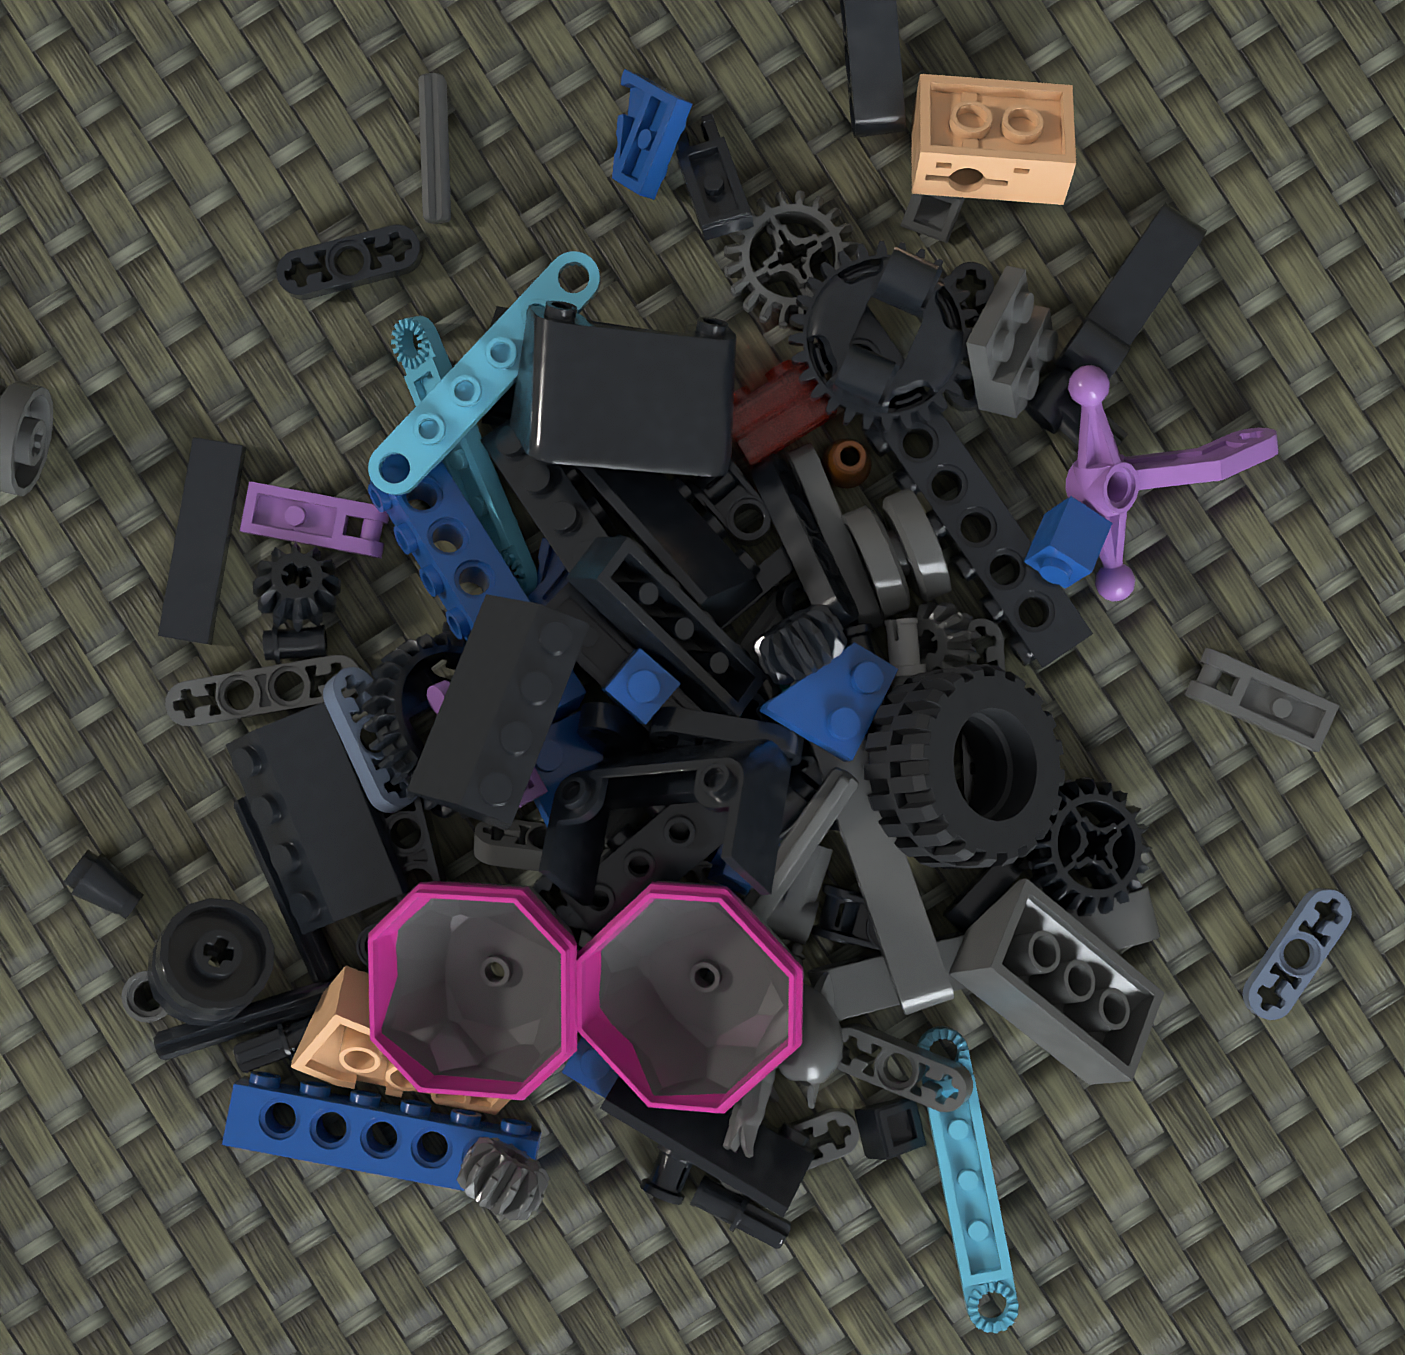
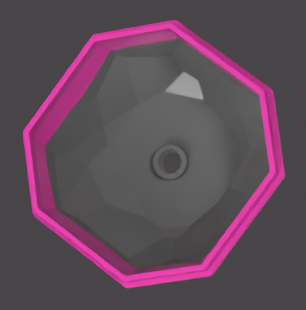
[368,881,577,1100]
[577,881,803,1113]

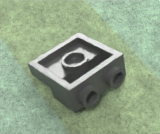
[966,266,1058,418]

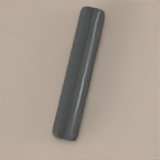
[418,73,451,224]

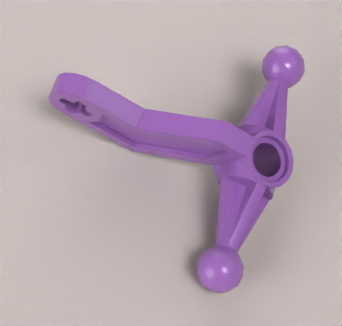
[1066,365,1279,602]

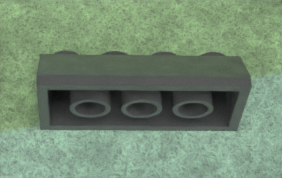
[949,878,1164,1085]

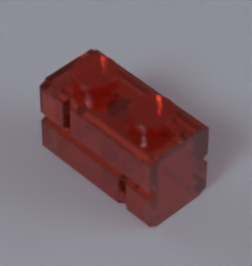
[732,359,837,469]

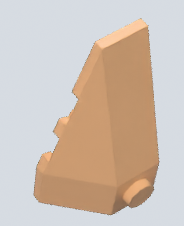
[291,966,511,1115]

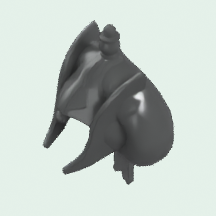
[723,943,843,1158]

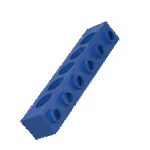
[368,454,586,724]
[222,1071,542,1191]

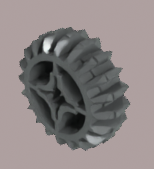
[724,191,859,329]

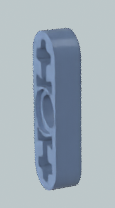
[323,667,417,813]
[1243,888,1352,1020]

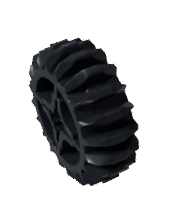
[1018,777,1152,917]

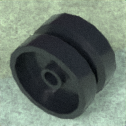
[147,898,275,1026]

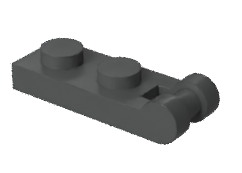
[1185,648,1340,752]

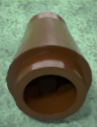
[821,438,872,488]

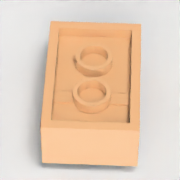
[912,74,1076,205]

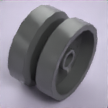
[0,378,54,497]
[841,488,952,619]

